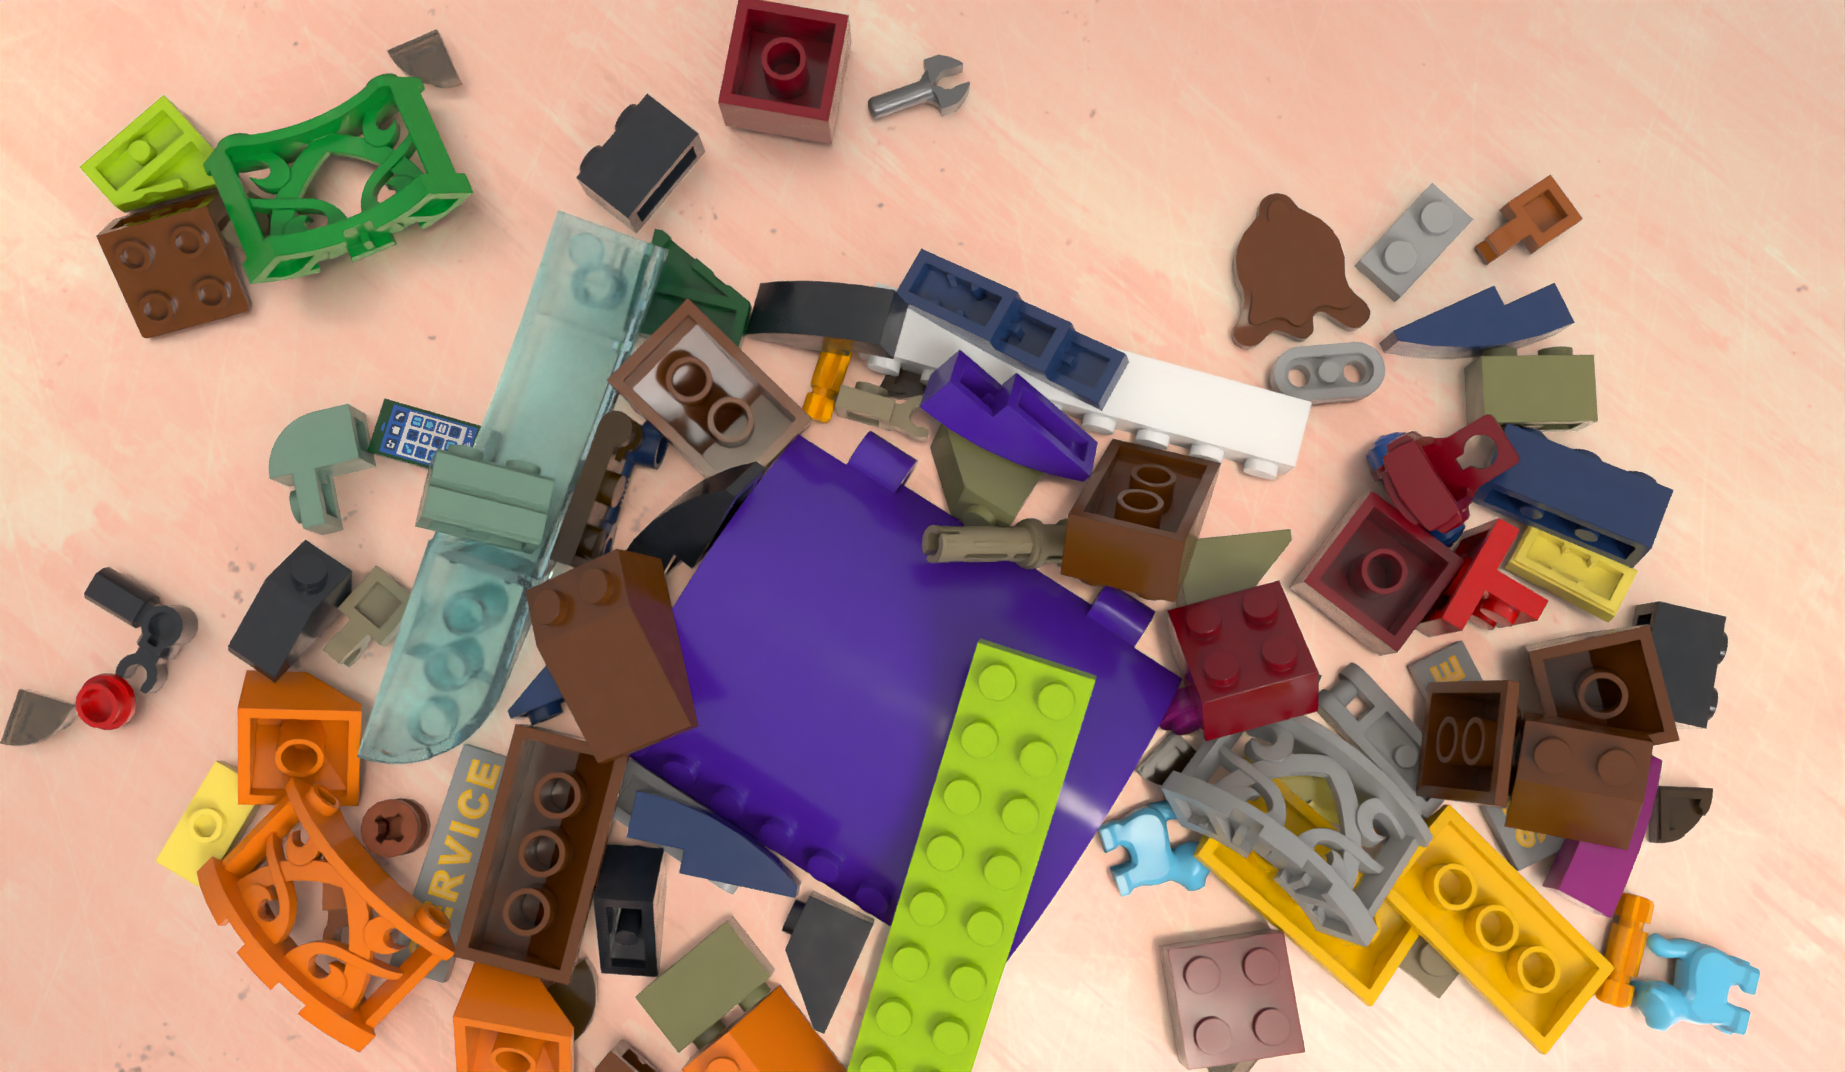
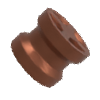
[360,798,431,858]

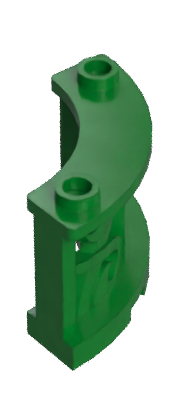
[203,73,474,284]

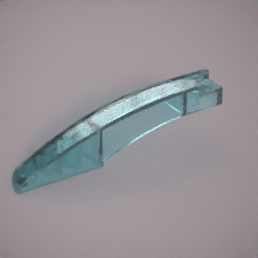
[357,210,669,764]

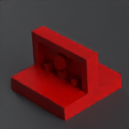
[1415,518,1549,637]

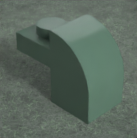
[269,404,376,535]

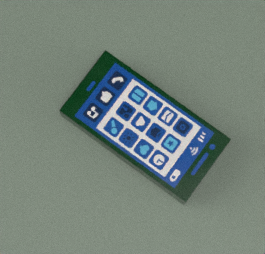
[367,398,495,470]

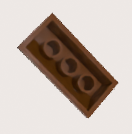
[453,724,630,985]

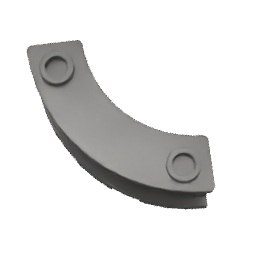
[1160,715,1433,947]

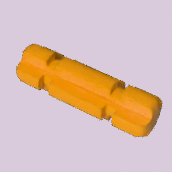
[802,351,852,423]
[1595,893,1655,1008]

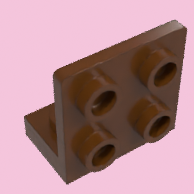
[96,191,251,338]

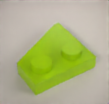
[80,95,217,213]

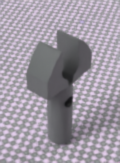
[868,54,970,119]

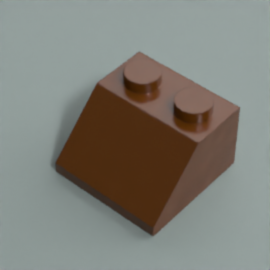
[1525,624,1680,746]
[1504,711,1654,850]

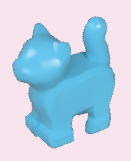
[1098,800,1210,897]
[1630,933,1760,1035]

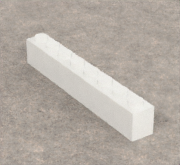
[859,283,1312,479]

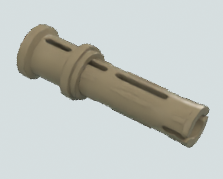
[922,518,1068,569]

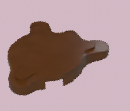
[1232,193,1370,350]

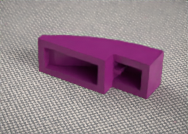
[1542,755,1663,918]

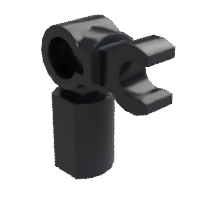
[84,567,198,694]

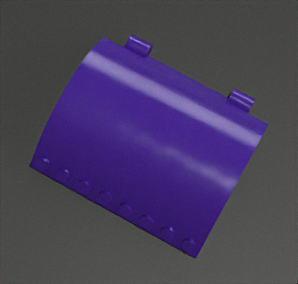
[630,431,1182,963]

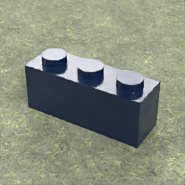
[1472,423,1674,568]

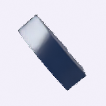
[1379,283,1575,359]
[626,789,801,898]

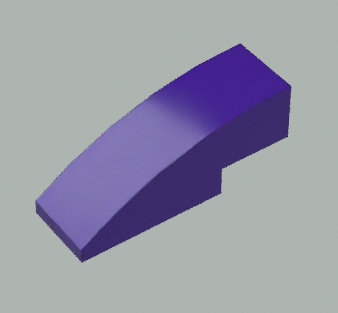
[919,350,1098,482]

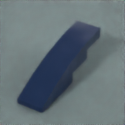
[896,249,1129,411]

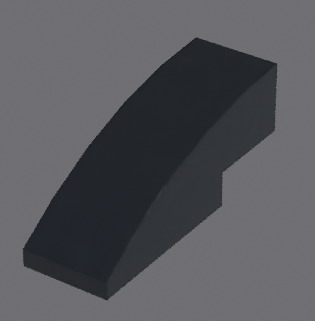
[745,281,908,359]
[626,461,766,578]

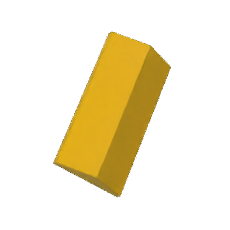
[1193,778,1420,1007]
[1385,804,1615,1055]

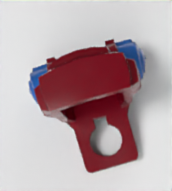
[1366,414,1520,548]

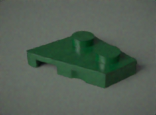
[629,229,752,350]

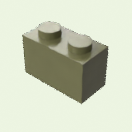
[1464,346,1598,432]
[635,916,775,1053]

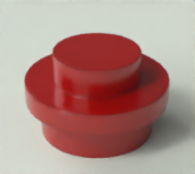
[75,673,136,730]

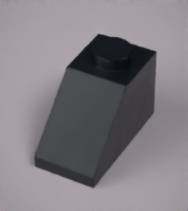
[228,539,352,683]
[593,844,667,977]
[781,891,875,1034]

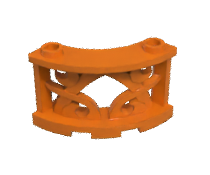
[197,776,455,1053]

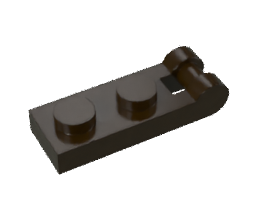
[549,411,645,568]

